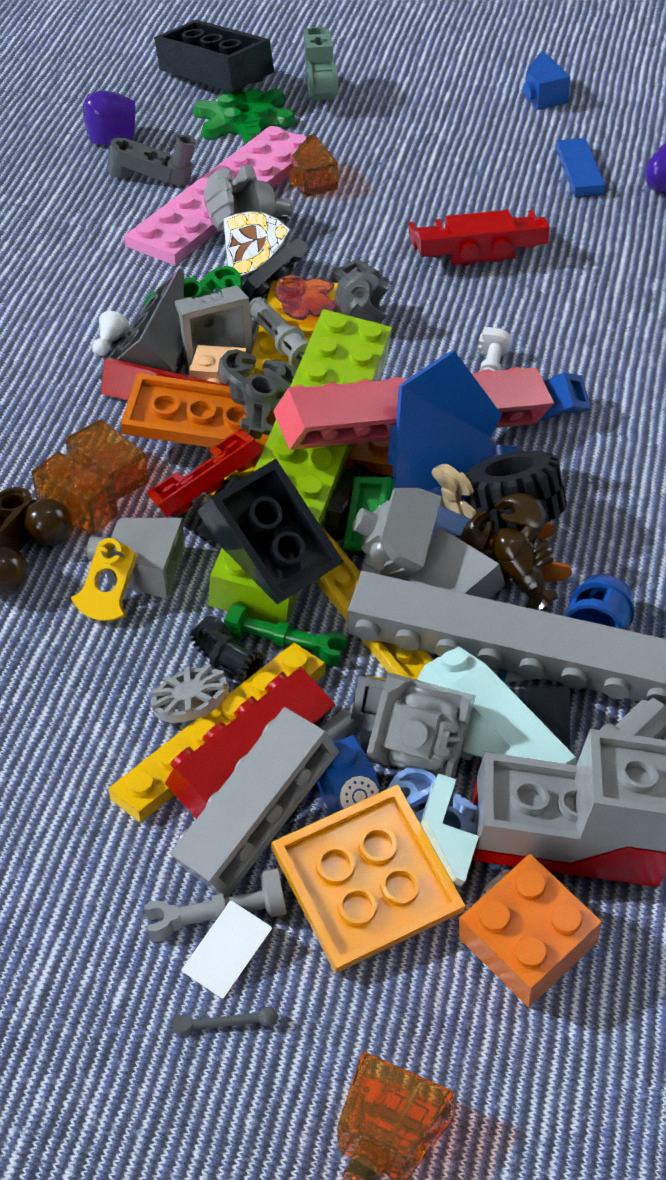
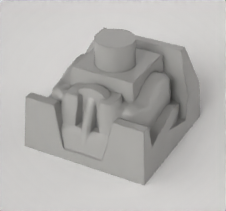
[174,285,253,373]
[352,488,442,580]
[366,673,476,779]

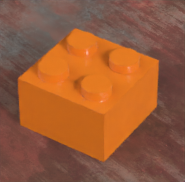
[459,854,602,1008]

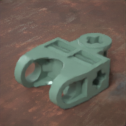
[303,27,339,101]

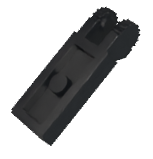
[242,238,309,301]

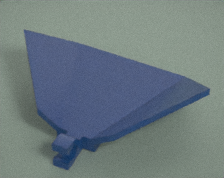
[387,351,518,502]

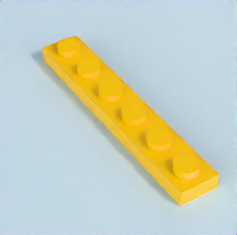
[108,642,325,823]

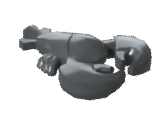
[217,349,297,439]

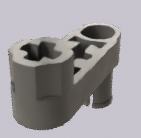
[107,134,196,186]

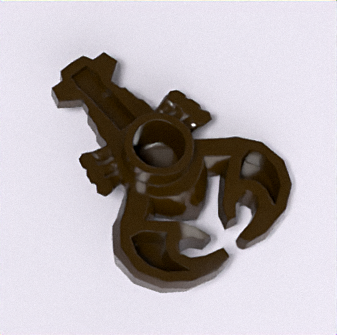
[461,493,558,612]

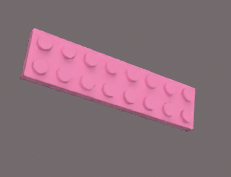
[124,126,319,266]

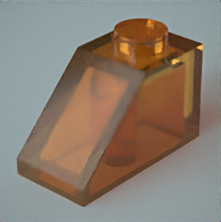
[289,134,338,197]

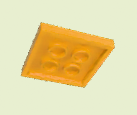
[271,784,466,974]

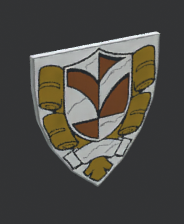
[223,211,292,277]

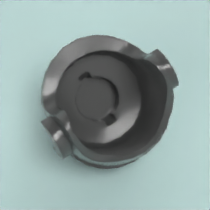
[335,267,389,323]

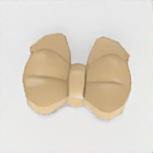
[432,464,477,518]

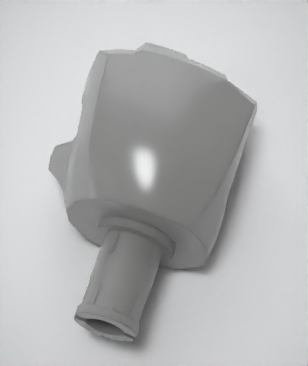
[203,165,294,232]

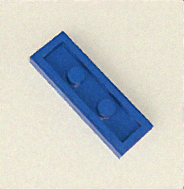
[556,138,606,197]

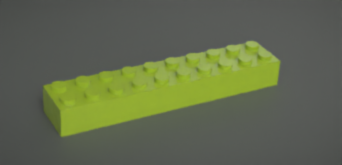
[208,309,392,624]

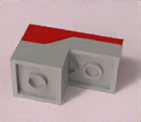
[473,729,666,887]

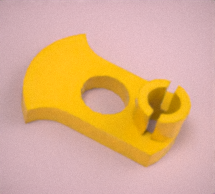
[71,538,138,621]

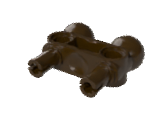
[0,487,72,596]

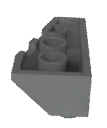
[97,269,184,380]

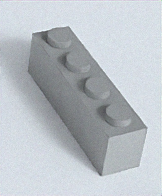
[170,707,339,898]

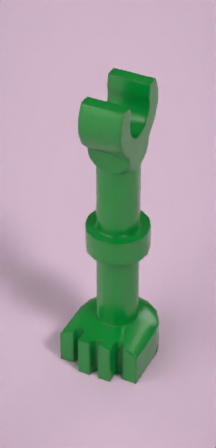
[224,603,348,666]

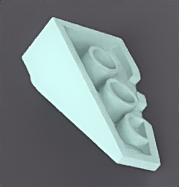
[417,646,577,765]

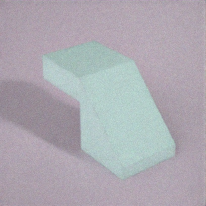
[420,773,479,891]

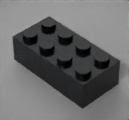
[154,19,274,93]

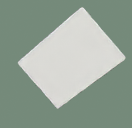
[182,901,272,999]

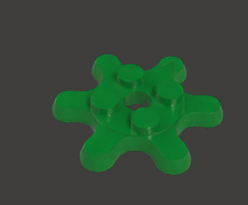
[193,89,296,143]

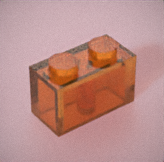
[65,419,149,502]
[31,451,119,535]

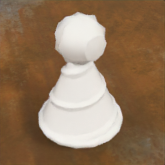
[92,311,130,356]

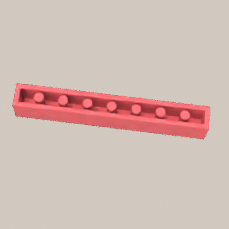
[273,367,554,450]

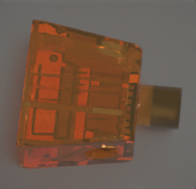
[337,1051,455,1180]

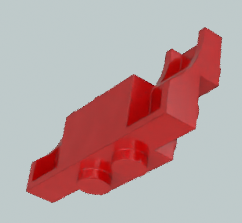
[409,209,550,265]

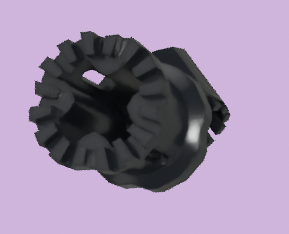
[189,616,266,684]

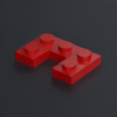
[146,429,263,518]

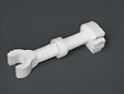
[478,327,512,372]

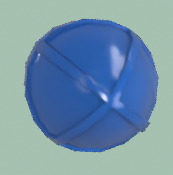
[565,573,635,630]

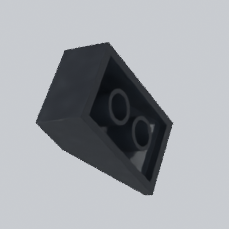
[197,459,344,605]

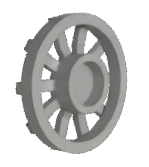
[150,664,229,723]

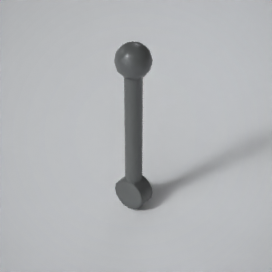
[173,1007,278,1037]

